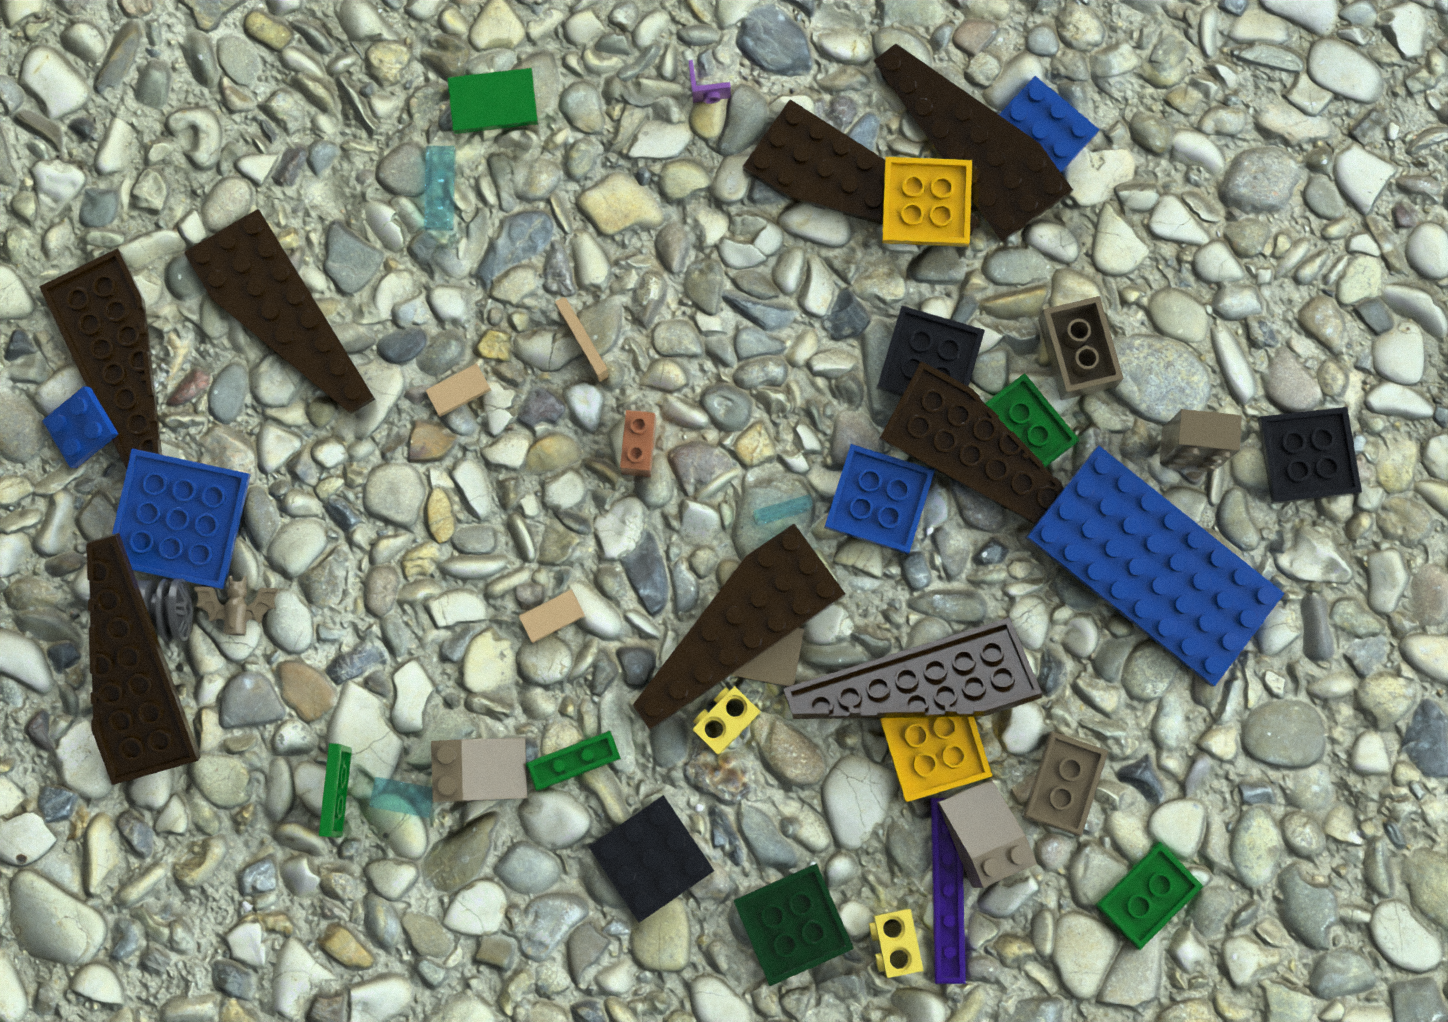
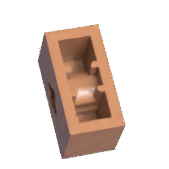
[620,410,657,477]

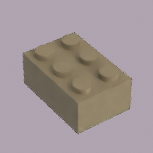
[1038,296,1124,401]
[1160,409,1242,472]

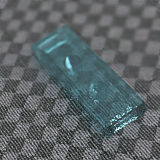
[424,146,456,231]

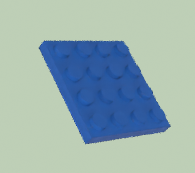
[112,449,251,589]

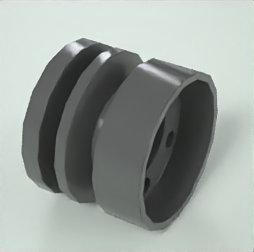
[137,579,192,642]

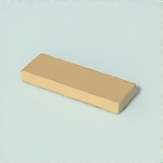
[555,297,609,382]

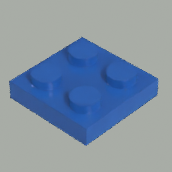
[42,386,119,468]

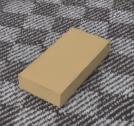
[425,363,491,417]
[519,589,586,643]

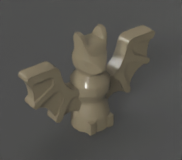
[194,576,280,636]

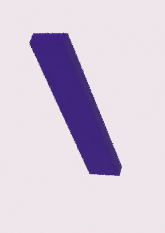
[930,798,966,984]

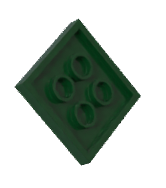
[733,863,854,986]

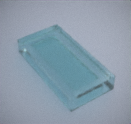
[753,494,813,526]
[369,777,433,818]

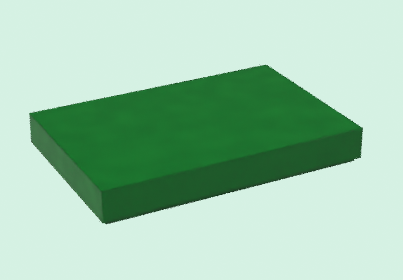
[448,68,538,134]
[985,373,1080,468]
[319,743,352,838]
[1095,842,1204,950]

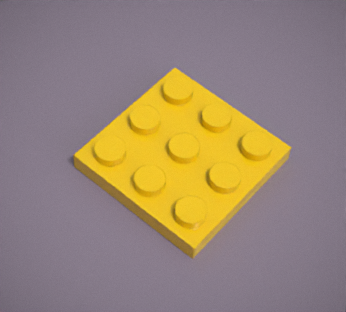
[882,157,972,247]
[879,717,992,803]

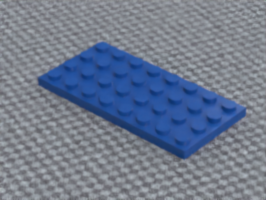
[1026,446,1285,687]

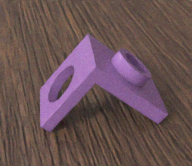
[689,60,731,104]

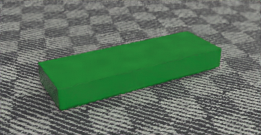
[526,731,621,791]

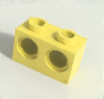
[692,686,760,756]
[869,909,924,978]

